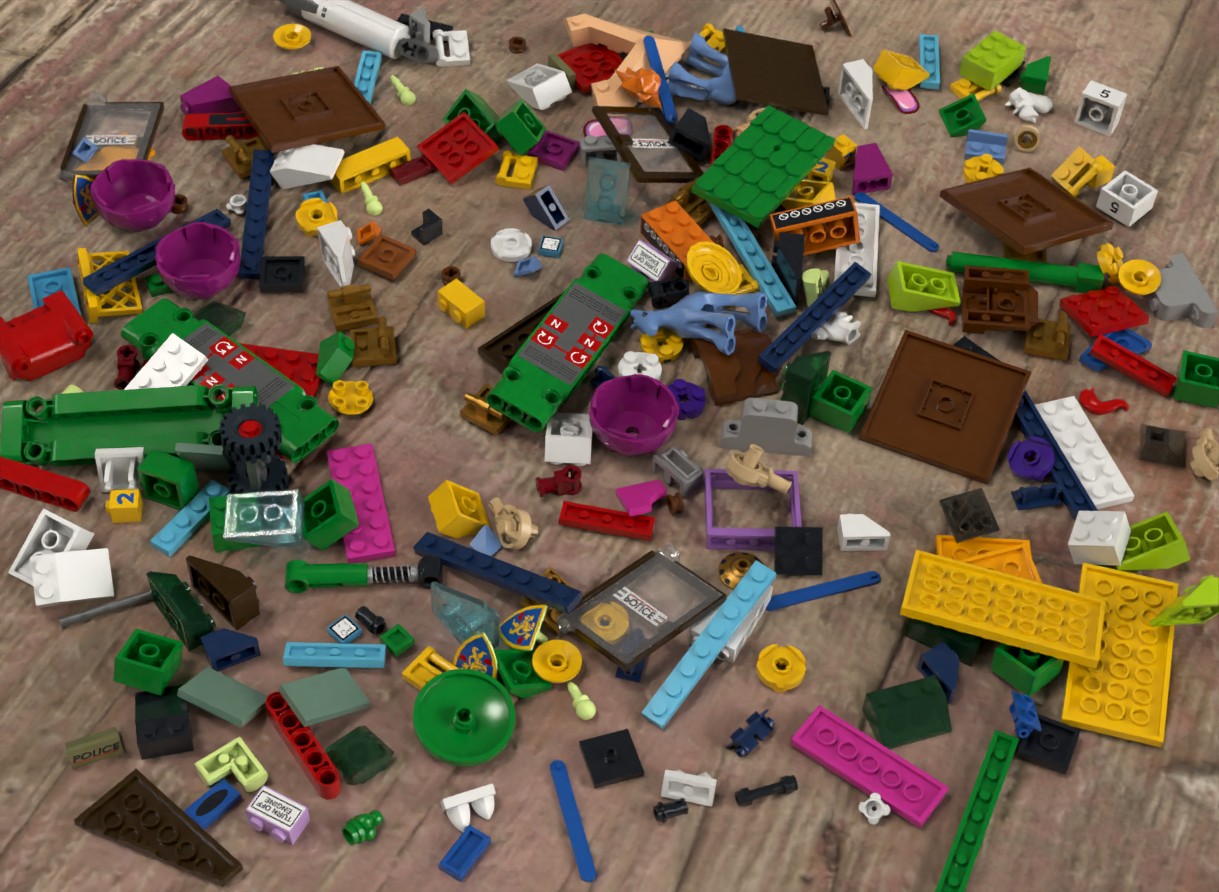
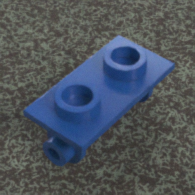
[1009,691,1042,738]

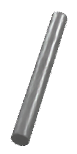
[59,588,158,628]

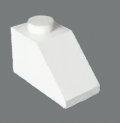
[837,513,890,551]

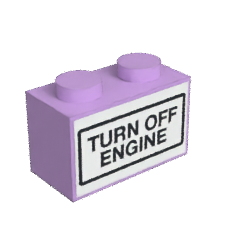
[627,240,679,283]
[245,785,310,846]

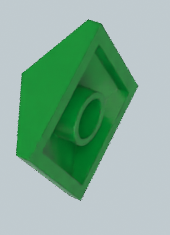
[938,93,987,138]
[494,649,553,699]

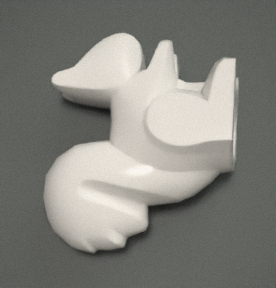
[1005,87,1053,123]
[811,311,861,345]

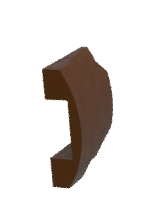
[961,265,1039,334]
[688,328,782,406]

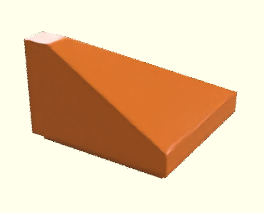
[356,221,381,246]

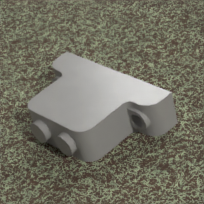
[1143,253,1218,328]
[720,398,812,457]

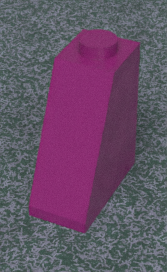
[180,76,241,115]
[851,143,893,195]

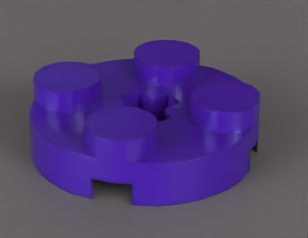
[667,379,706,420]
[1008,436,1055,481]

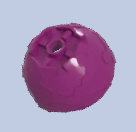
[90,159,175,232]
[155,222,241,299]
[589,374,679,457]

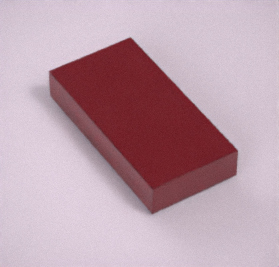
[389,155,434,186]

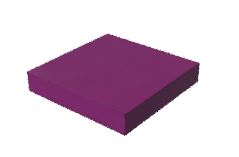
[528,130,579,171]

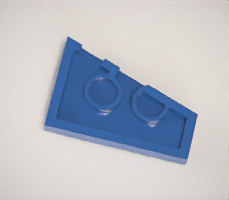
[1079,329,1153,372]

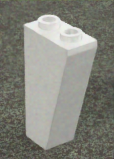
[689,586,773,664]

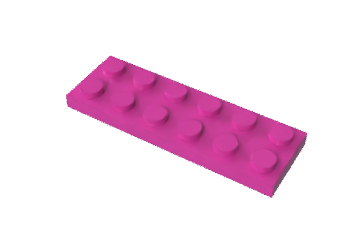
[327,443,395,563]
[790,705,949,829]

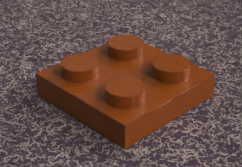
[358,234,416,281]

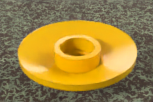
[273,24,311,49]
[1118,259,1161,295]
[532,640,582,683]

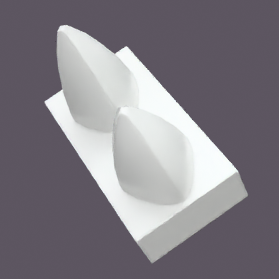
[661,769,717,807]
[440,783,496,832]

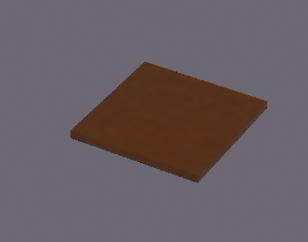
[229,66,385,153]
[939,167,1114,255]
[859,330,1031,485]

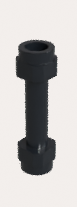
[735,775,798,807]

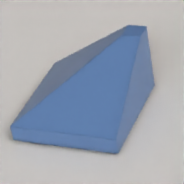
[72,137,98,163]
[514,256,543,277]
[469,525,503,556]

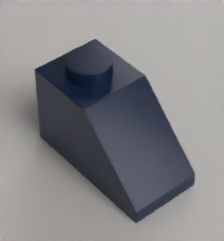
[522,185,570,231]
[200,628,261,672]
[917,642,960,704]

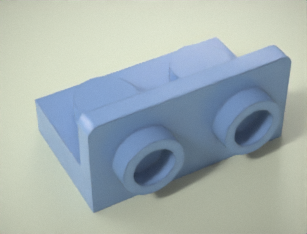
[964,129,1008,165]

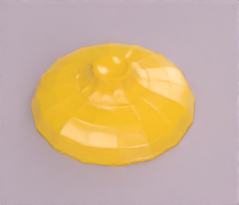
[686,241,742,294]

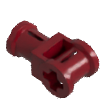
[114,345,140,390]
[535,465,582,497]

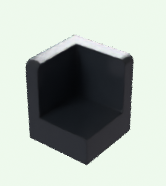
[411,209,443,246]

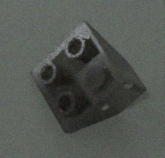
[1139,423,1187,467]
[939,488,1000,543]

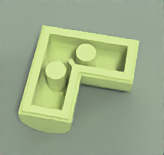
[802,269,831,307]
[194,736,268,792]

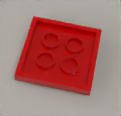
[557,43,623,94]
[417,112,499,185]
[1059,286,1149,337]

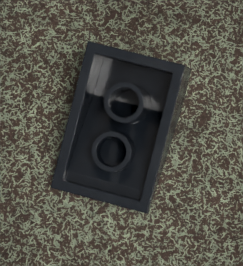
[771,232,805,309]
[135,685,194,760]

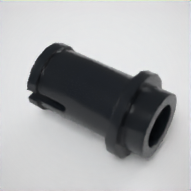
[355,606,386,634]
[653,798,688,823]

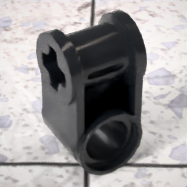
[648,278,689,309]

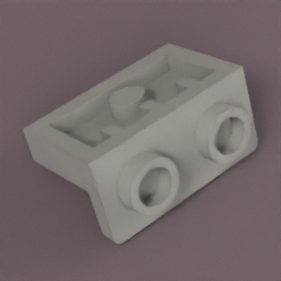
[409,8,430,55]

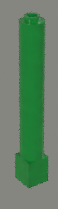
[945,251,1104,293]

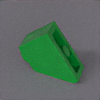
[1019,56,1051,95]
[316,331,355,386]

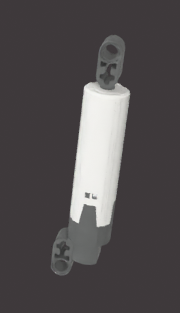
[277,0,439,63]

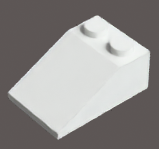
[838,59,873,130]
[506,63,572,110]
[270,144,345,190]
[317,220,355,288]
[544,412,593,466]
[8,508,94,586]
[30,548,115,608]

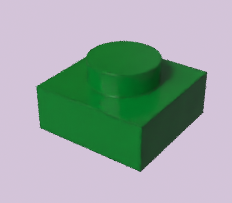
[145,273,172,297]
[380,624,415,658]

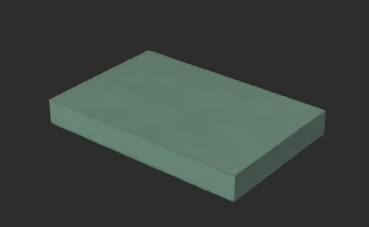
[175,442,233,473]
[177,667,268,728]
[279,667,370,727]

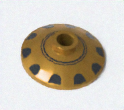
[718,552,764,590]

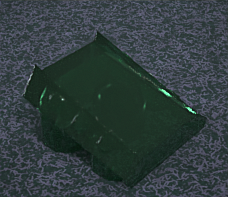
[193,301,246,337]
[325,726,394,785]

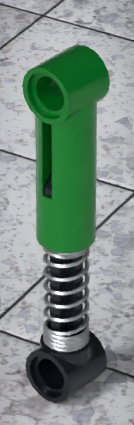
[284,556,443,593]

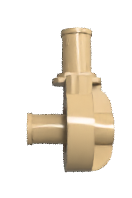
[1190,428,1219,480]
[726,444,792,495]
[488,498,538,549]

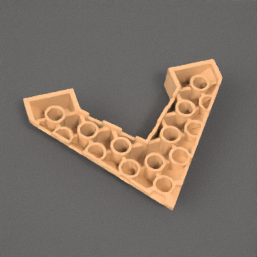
[563,14,690,119]

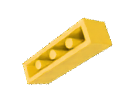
[329,136,411,194]

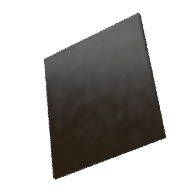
[722,28,829,116]

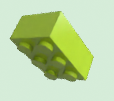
[959,30,1026,91]

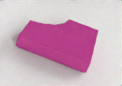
[615,479,667,517]

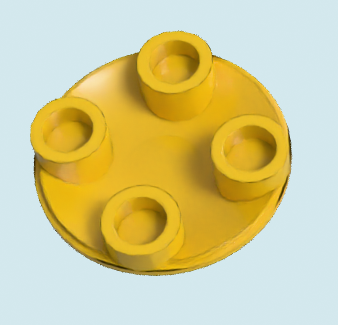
[328,380,373,415]

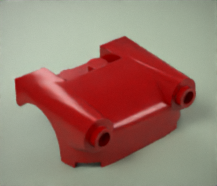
[0,290,93,381]

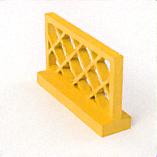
[77,248,142,323]

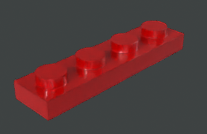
[1089,334,1177,397]
[559,501,655,541]

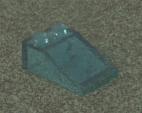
[584,157,631,226]
[224,490,304,547]
[430,581,500,649]

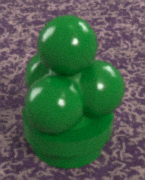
[341,810,383,845]

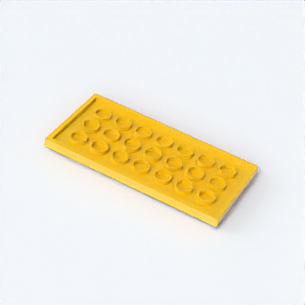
[900,550,1106,668]
[1060,562,1178,748]

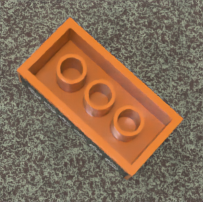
[770,196,860,256]
[640,200,714,282]

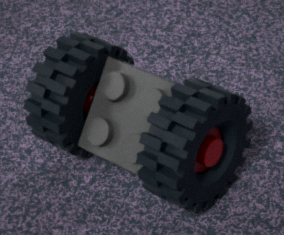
[219,403,289,510]

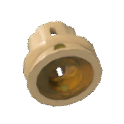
[1014,125,1040,152]

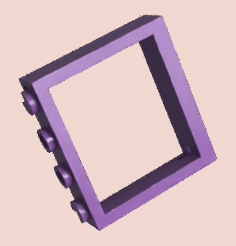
[704,468,802,551]

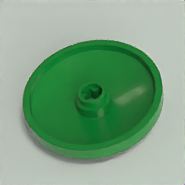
[412,669,515,767]

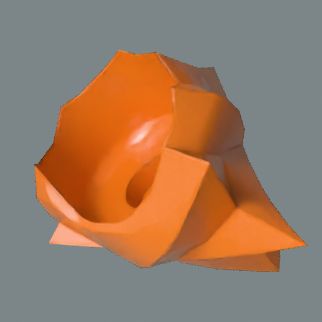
[614,67,662,107]

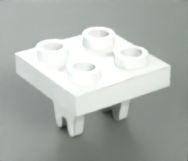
[95,447,145,492]

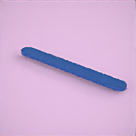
[643,36,677,124]
[855,192,939,252]
[765,571,880,611]
[550,760,596,882]

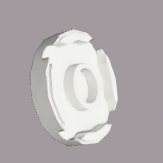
[491,228,532,262]

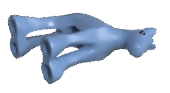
[668,33,738,105]
[630,291,768,356]

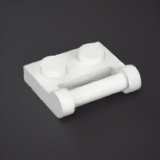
[433,29,470,67]

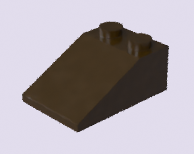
[186,555,260,630]

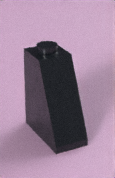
[667,108,711,161]

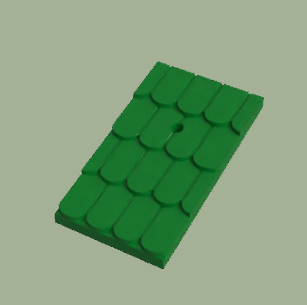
[691,105,835,228]

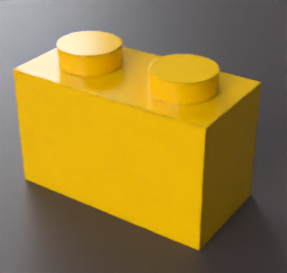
[437,279,485,328]

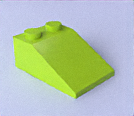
[887,261,961,312]
[1115,511,1191,571]
[1150,575,1219,627]

